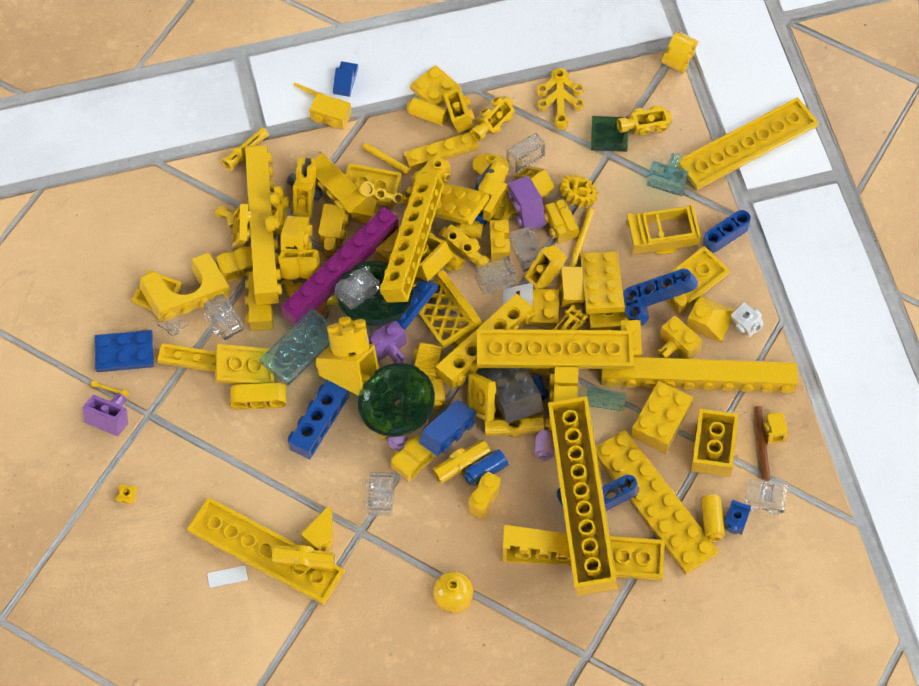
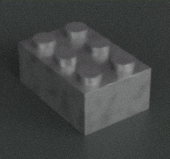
[484,368,543,423]

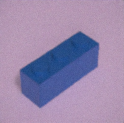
[419,399,476,457]

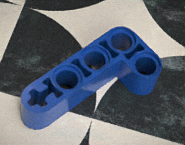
[623,268,698,326]
[557,475,639,511]

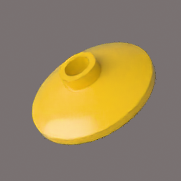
[473,153,509,175]

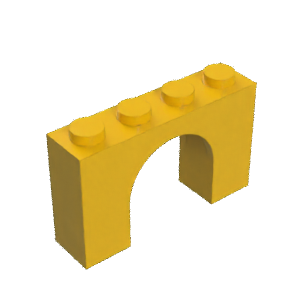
[140,253,229,323]

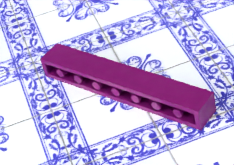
[281,207,399,328]

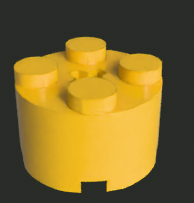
[661,31,699,73]
[327,316,369,357]

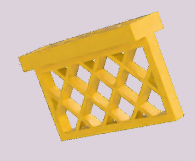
[418,270,483,348]

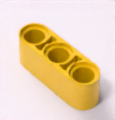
[230,383,286,410]

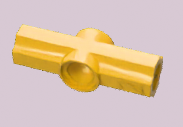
[484,415,544,438]
[432,439,491,484]
[272,545,335,571]

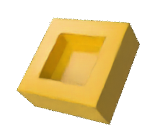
[667,295,687,315]

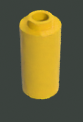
[406,97,448,126]
[701,495,725,542]

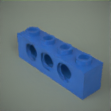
[288,380,349,460]

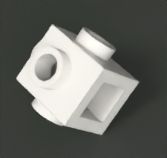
[731,302,764,337]

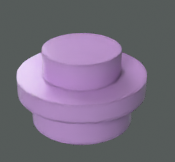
[388,431,408,451]

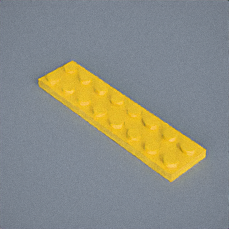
[677,97,819,190]
[477,329,634,369]
[596,429,719,575]
[187,497,345,606]

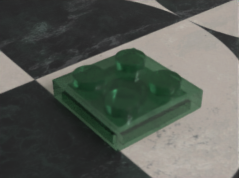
[591,116,628,152]

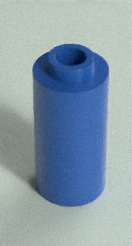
[464,449,509,486]

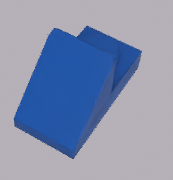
[333,61,359,97]

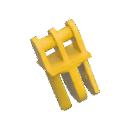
[553,305,589,330]

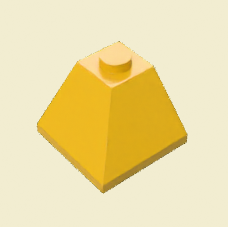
[687,296,736,343]

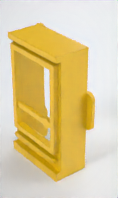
[626,204,701,255]

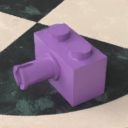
[368,320,407,366]
[83,393,128,437]

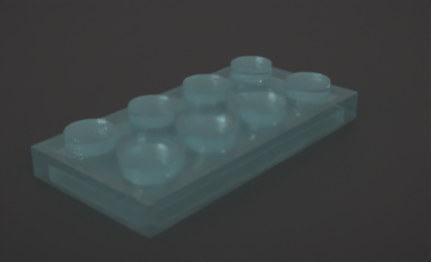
[259,308,331,386]

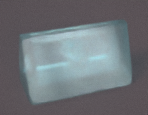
[587,387,627,412]

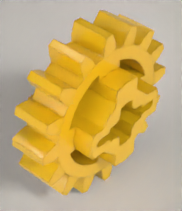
[559,174,599,208]

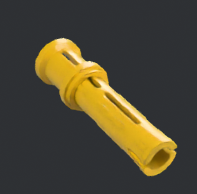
[221,127,269,171]

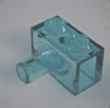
[647,153,688,196]

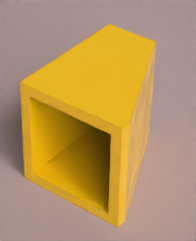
[316,344,380,396]

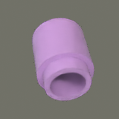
[535,430,555,461]

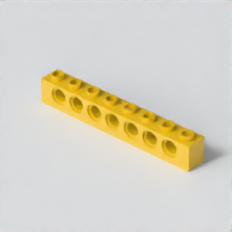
[380,172,444,302]

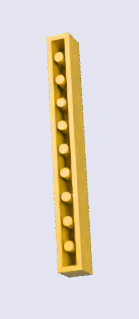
[245,145,282,305]
[601,357,798,394]

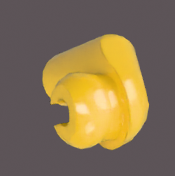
[214,206,234,229]

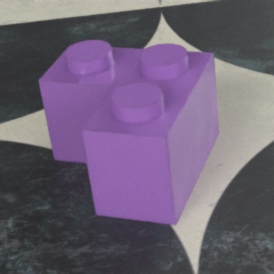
[506,176,546,232]

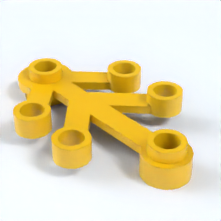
[537,68,584,130]
[265,186,290,239]

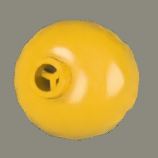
[433,571,474,614]

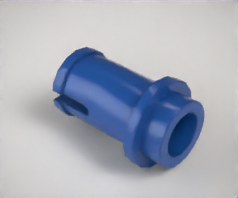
[532,375,549,401]

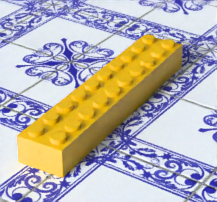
[548,396,618,596]

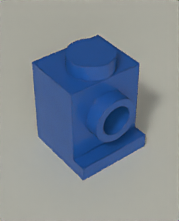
[724,500,751,534]

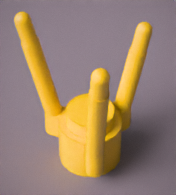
[429,233,466,273]

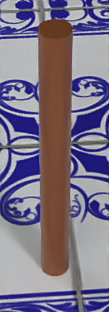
[754,406,771,481]

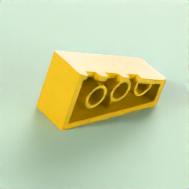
[503,525,571,565]

